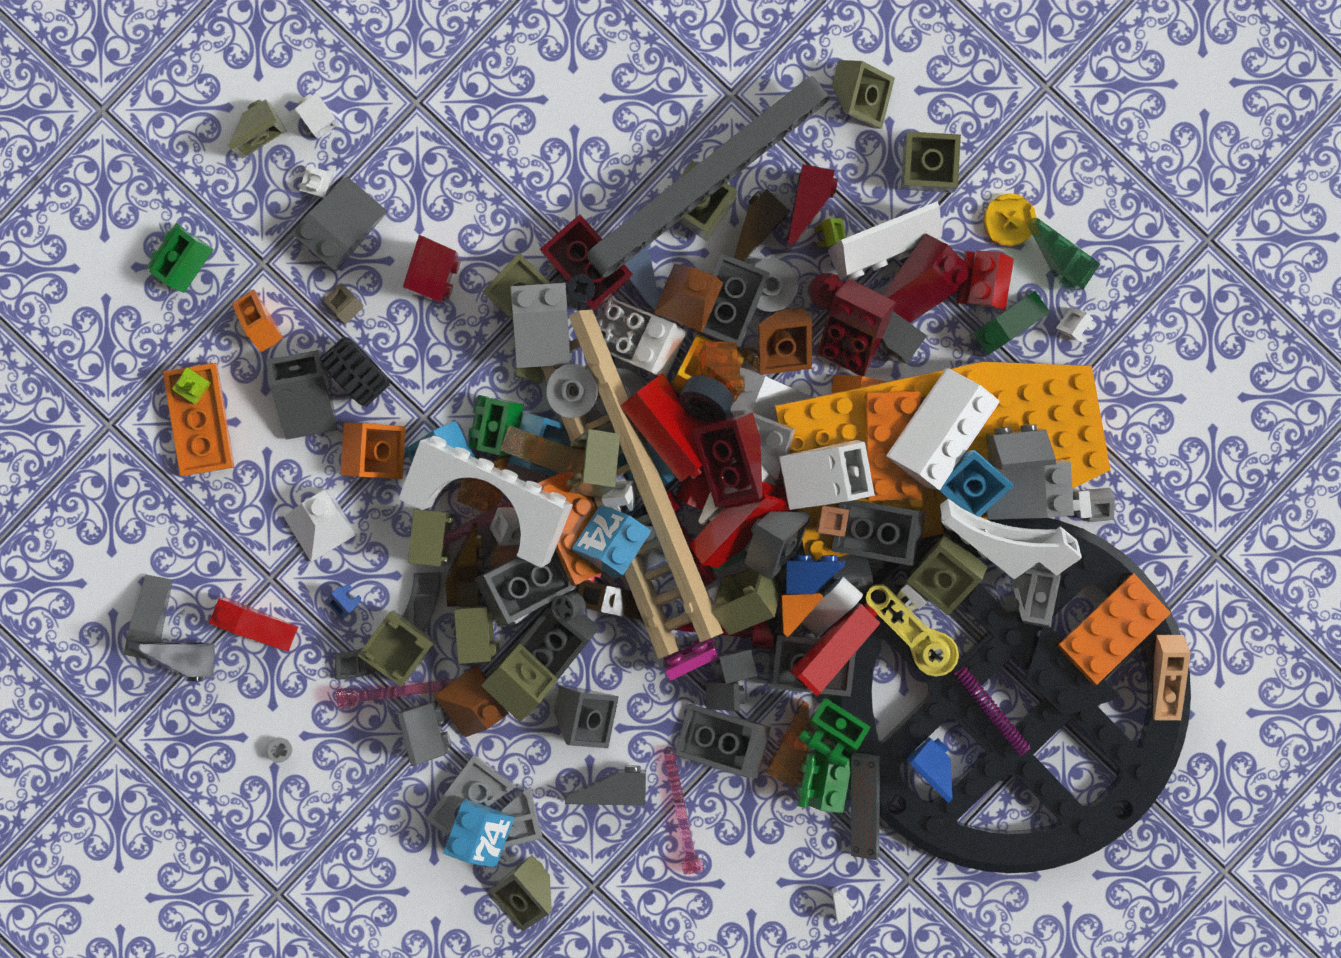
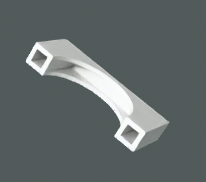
[399,436,573,567]

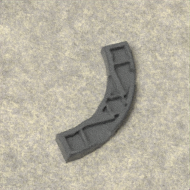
[335,572,441,680]

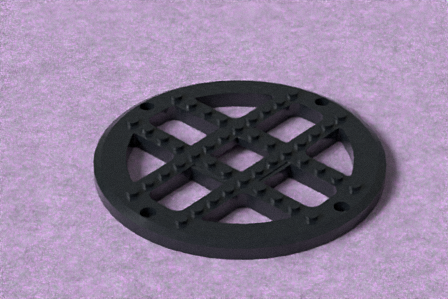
[830,518,1191,873]

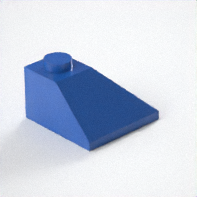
[907,737,952,803]

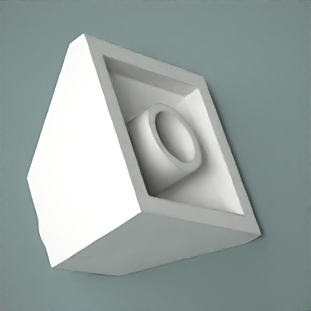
[284,489,357,562]

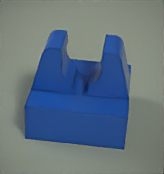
[325,584,361,621]

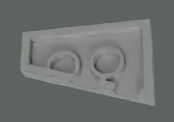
[425,754,516,835]

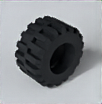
[320,336,390,407]

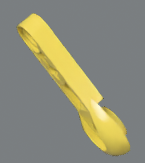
[866,584,959,677]

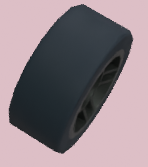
[679,375,734,422]

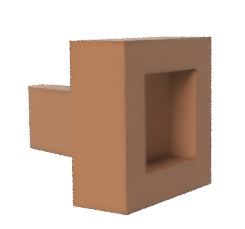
[816,505,849,537]

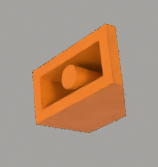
[232,289,283,352]

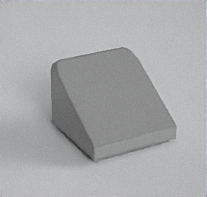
[1085,488,1115,522]

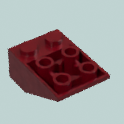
[817,278,896,376]

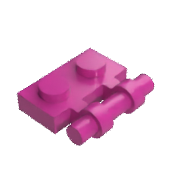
[664,638,719,681]

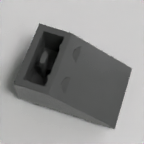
[266,350,338,440]

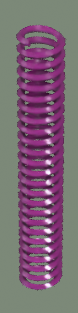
[954,667,1030,756]

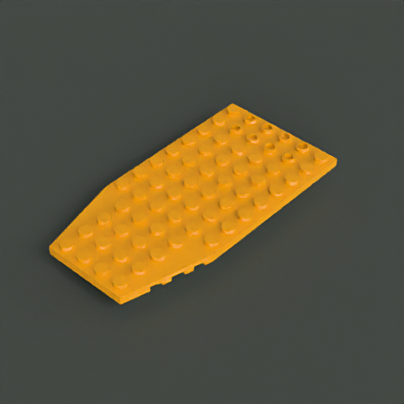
[774,361,1111,560]

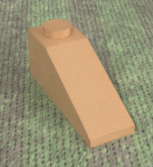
[1153,635,1191,720]

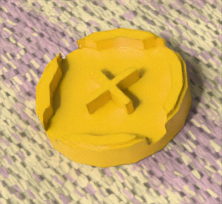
[983,193,1037,247]

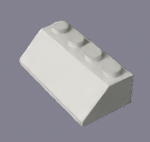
[828,201,942,280]
[886,368,1000,490]

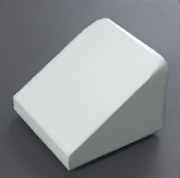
[831,887,854,925]

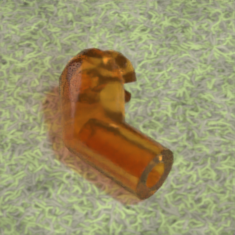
[732,348,759,373]

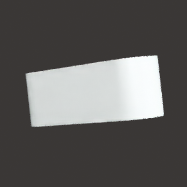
[801,576,863,637]

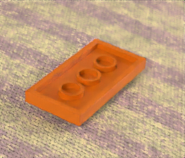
[163,363,235,476]
[865,391,922,501]
[538,468,604,586]
[1057,573,1171,686]

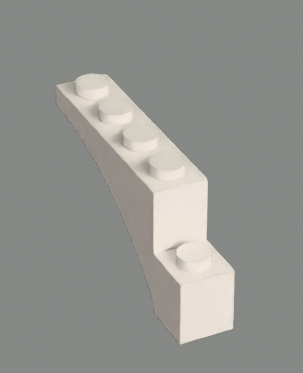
[940,499,1082,579]

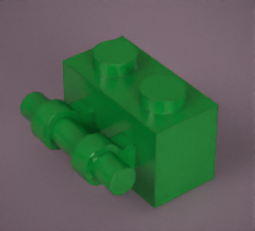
[147,223,214,293]
[468,395,524,456]
[798,698,871,768]
[796,751,851,813]

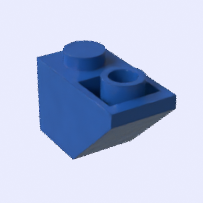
[786,554,845,594]

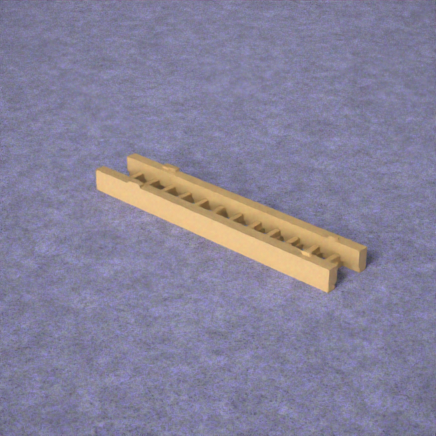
[541,309,723,659]

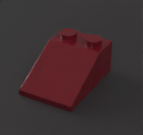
[785,164,838,251]
[882,234,972,323]
[403,235,461,304]
[692,412,763,508]

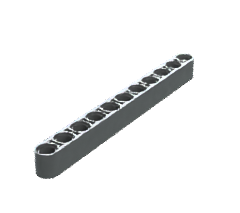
[586,76,830,278]

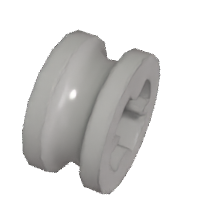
[267,738,292,763]

